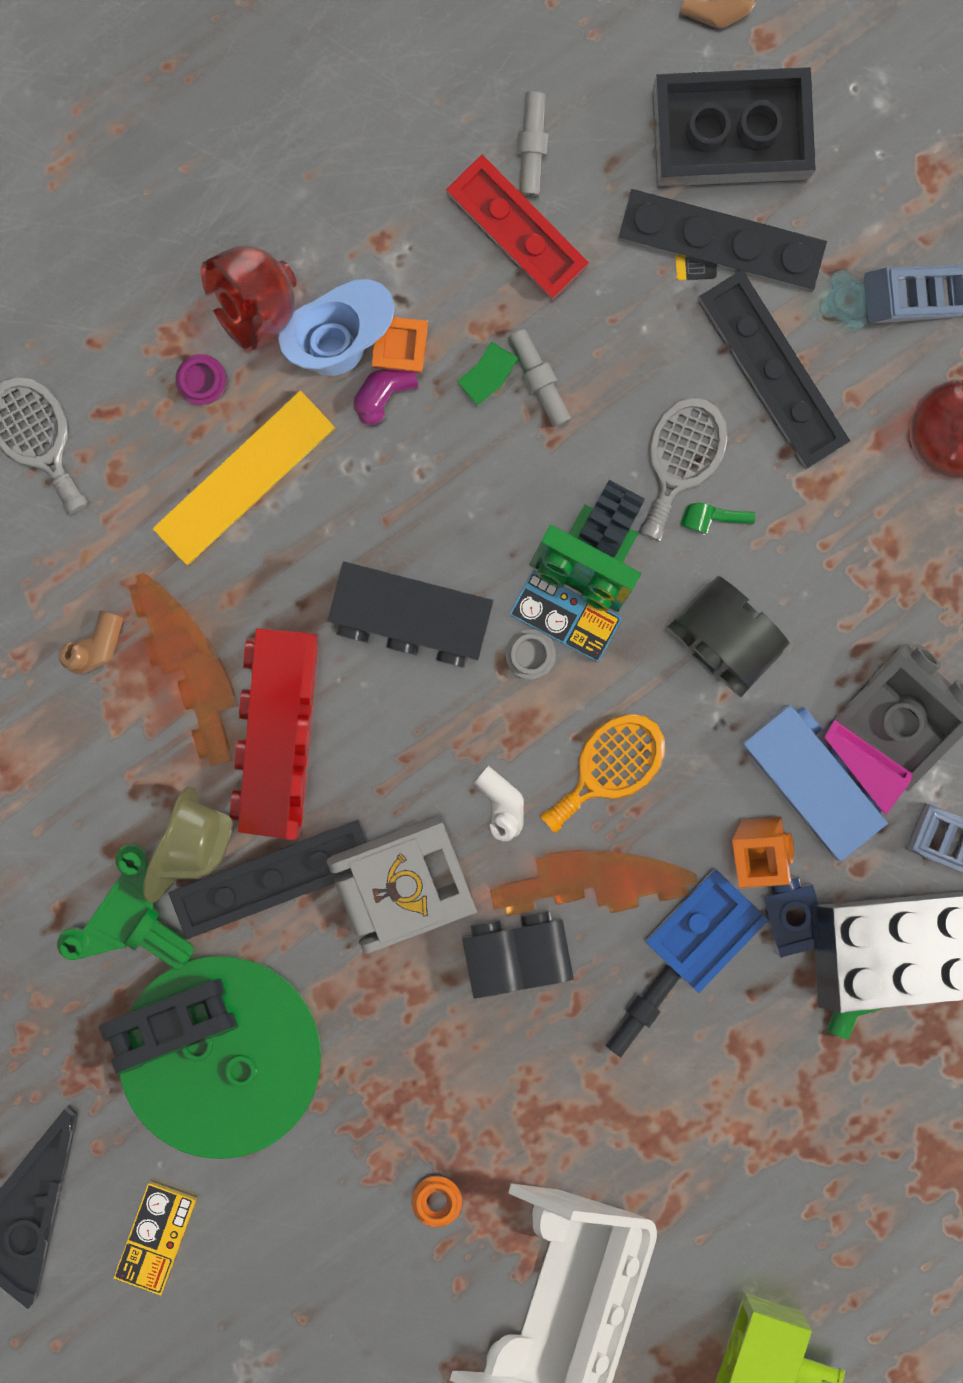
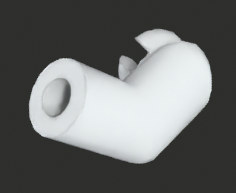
[473,765,524,842]

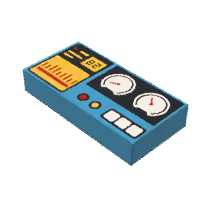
[509,570,622,662]

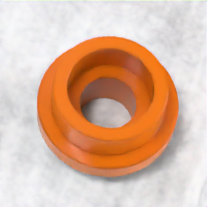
[411,1176,462,1227]

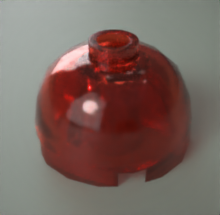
[200,246,297,350]
[909,380,963,480]

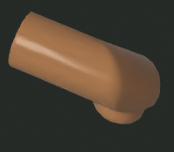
[679,0,755,28]
[59,610,124,674]

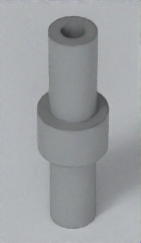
[517,91,548,196]
[508,329,572,428]

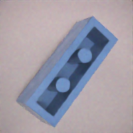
[740,705,888,862]

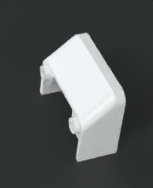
[450,1183,657,1383]

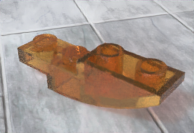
[130,573,239,767]
[489,849,698,916]

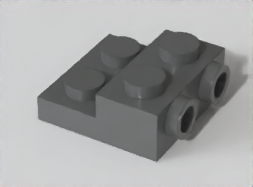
[833,643,963,792]

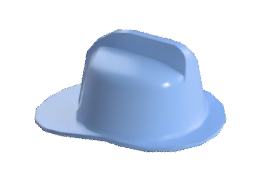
[278,279,395,376]

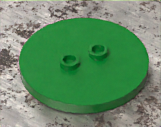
[120,955,322,1159]

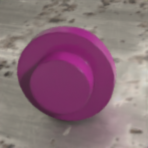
[175,354,227,405]

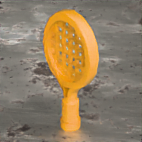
[539,714,665,834]

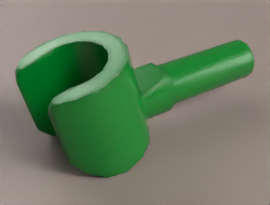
[681,502,755,534]

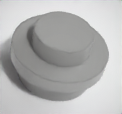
[506,629,556,680]

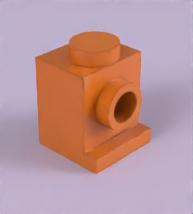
[732,816,794,888]

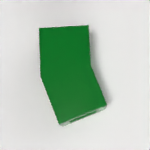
[457,341,518,408]

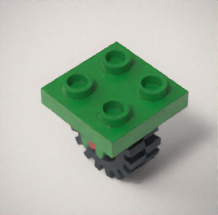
[529,480,645,612]

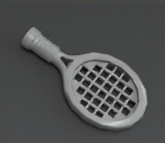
[0,376,88,515]
[639,397,728,541]

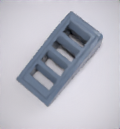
[864,265,963,323]
[906,803,963,873]

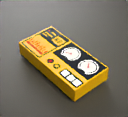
[114,1181,197,1296]

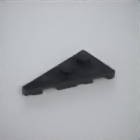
[0,1107,76,1309]

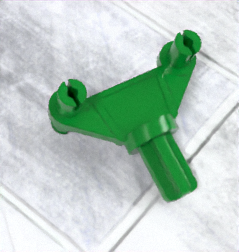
[57,844,194,970]

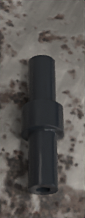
[605,965,681,1058]

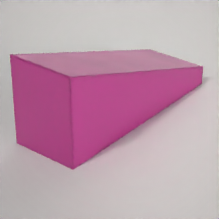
[824,720,913,816]

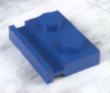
[645,868,769,993]

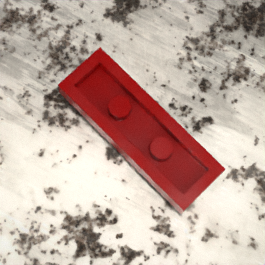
[446,154,589,301]

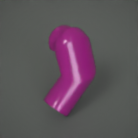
[353,369,419,425]

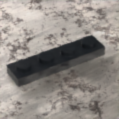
[618,189,827,292]
[698,269,850,469]
[168,819,367,940]

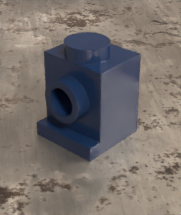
[760,876,818,958]

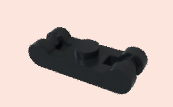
[99,979,239,1075]

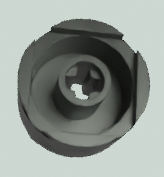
[667,576,790,697]

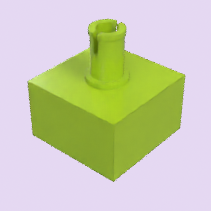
[715,1293,845,1383]

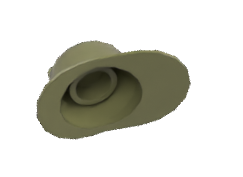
[143,787,233,903]

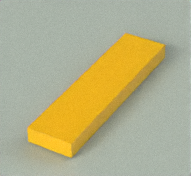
[152,390,336,566]

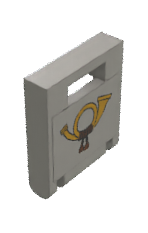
[327,815,477,954]

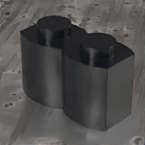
[462,911,574,999]

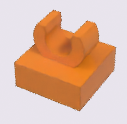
[372,317,428,374]

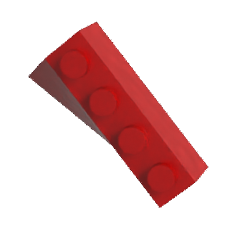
[230,628,319,840]

